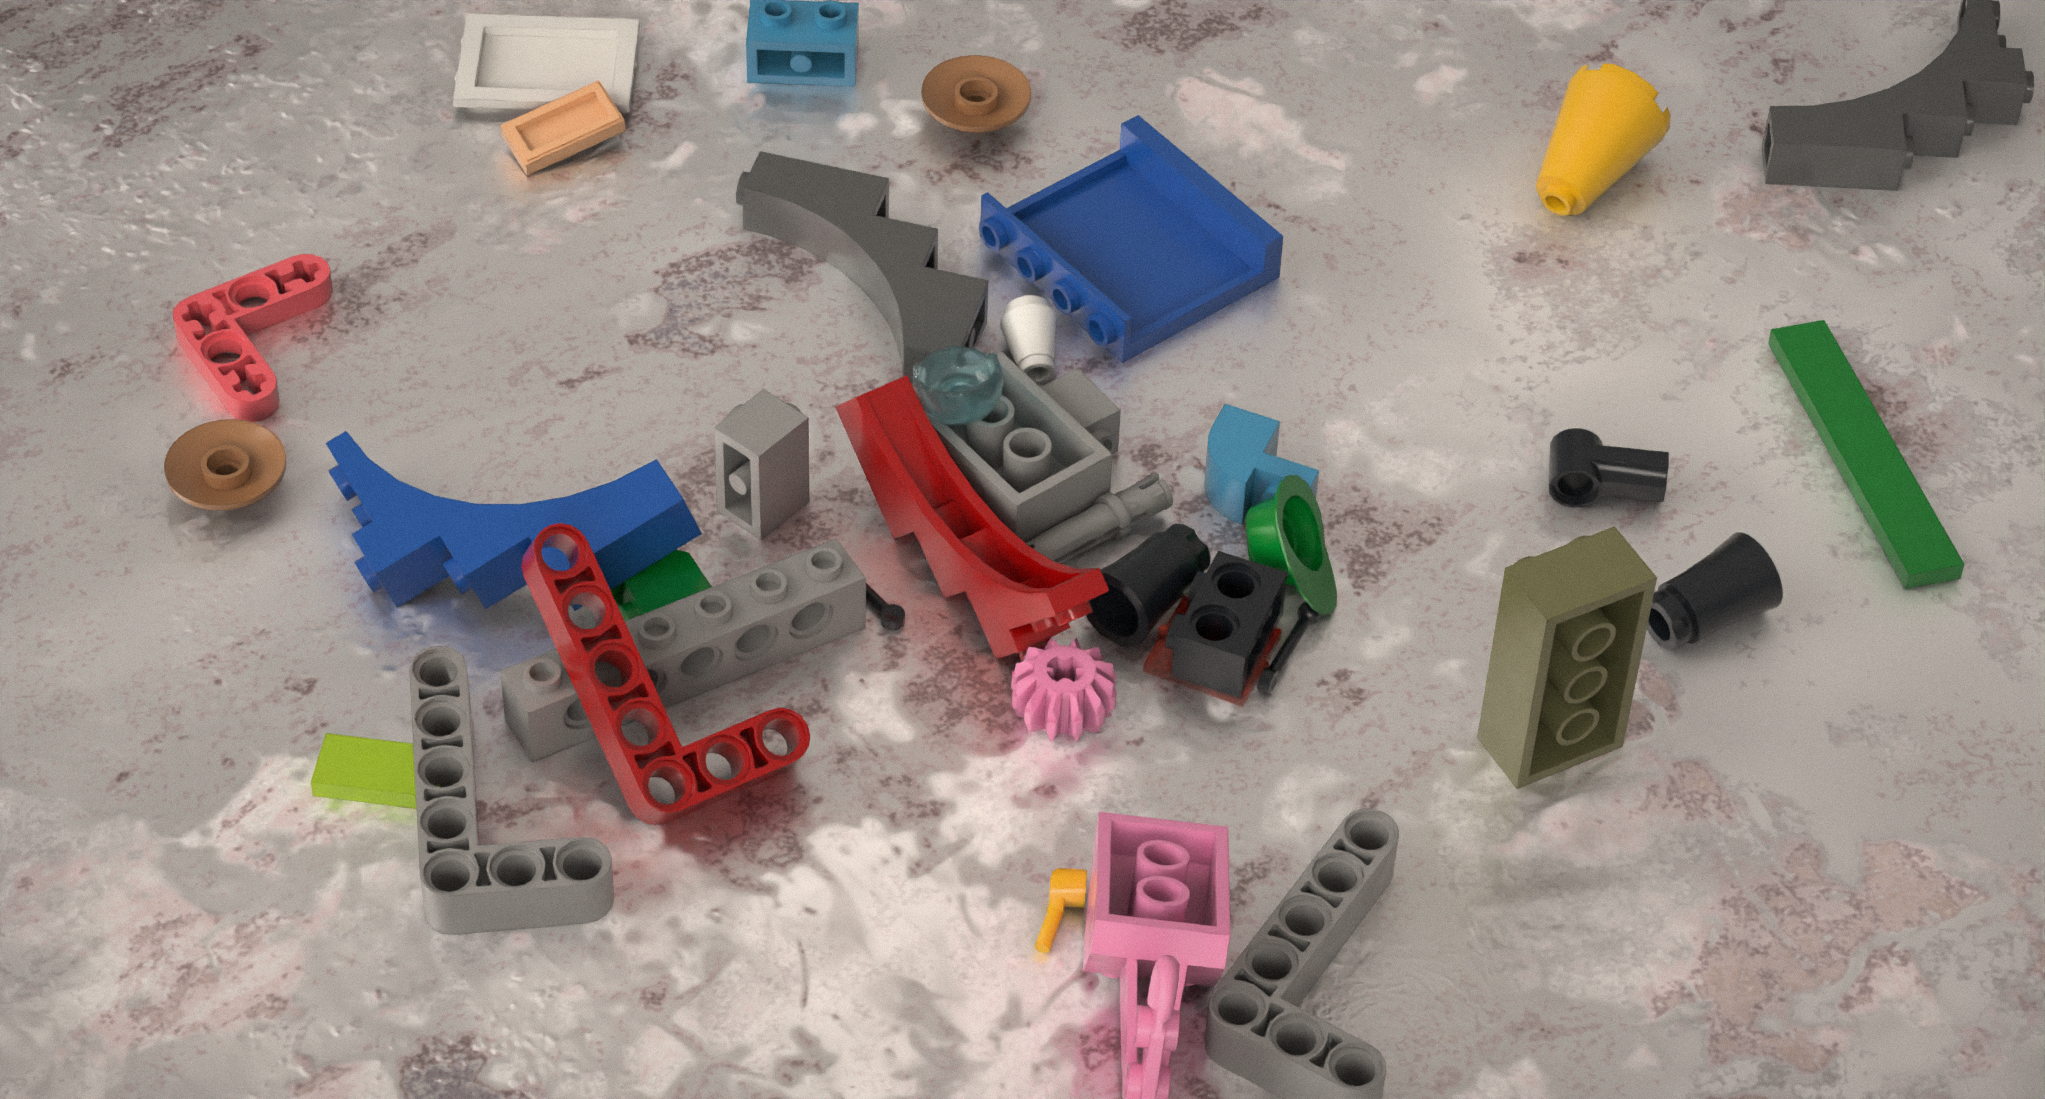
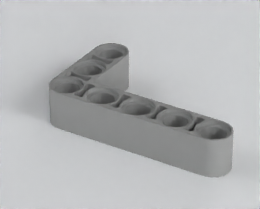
[409,646,614,935]
[1205,809,1399,1099]

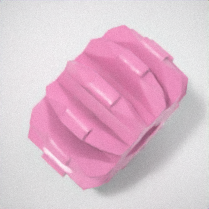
[1011,637,1117,743]

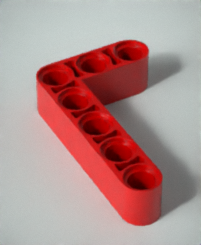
[521,523,810,825]

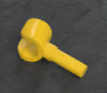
[1034,868,1087,953]

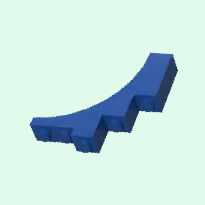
[326,431,702,611]

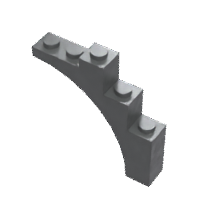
[1761,0,2034,191]

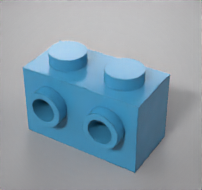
[746,0,859,87]

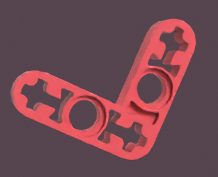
[173,254,333,422]

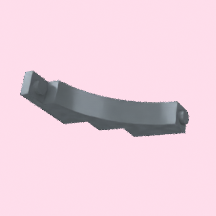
[736,151,989,395]

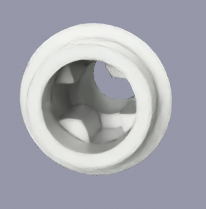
[1000,295,1057,384]

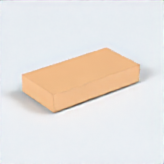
[500,80,626,176]

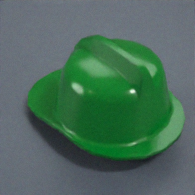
[1245,475,1337,615]

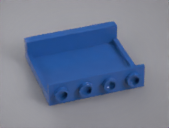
[979,115,1283,363]

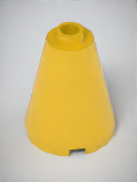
[1536,63,1671,216]

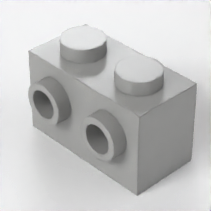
[714,389,810,540]

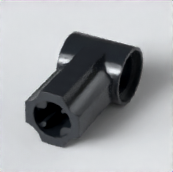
[1549,428,1669,508]

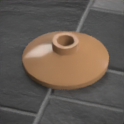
[921,55,1031,132]
[164,419,287,511]

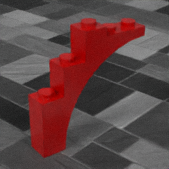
[835,375,1109,662]

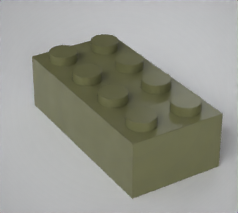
[1477,526,1657,789]

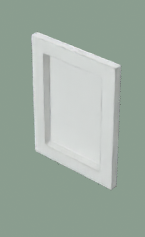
[453,13,640,113]

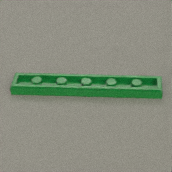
[1768,320,1965,589]

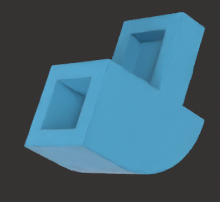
[1204,404,1319,525]

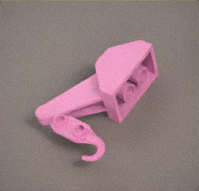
[1083,812,1230,1099]

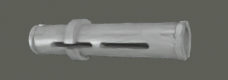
[1025,473,1173,564]

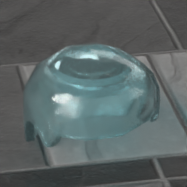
[913,345,1004,426]

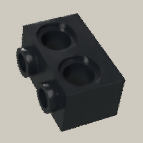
[1165,551,1287,698]

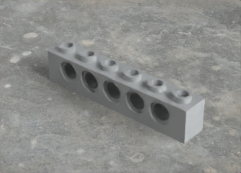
[500,538,866,762]

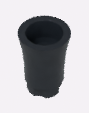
[1086,523,1211,647]
[1647,532,1783,651]

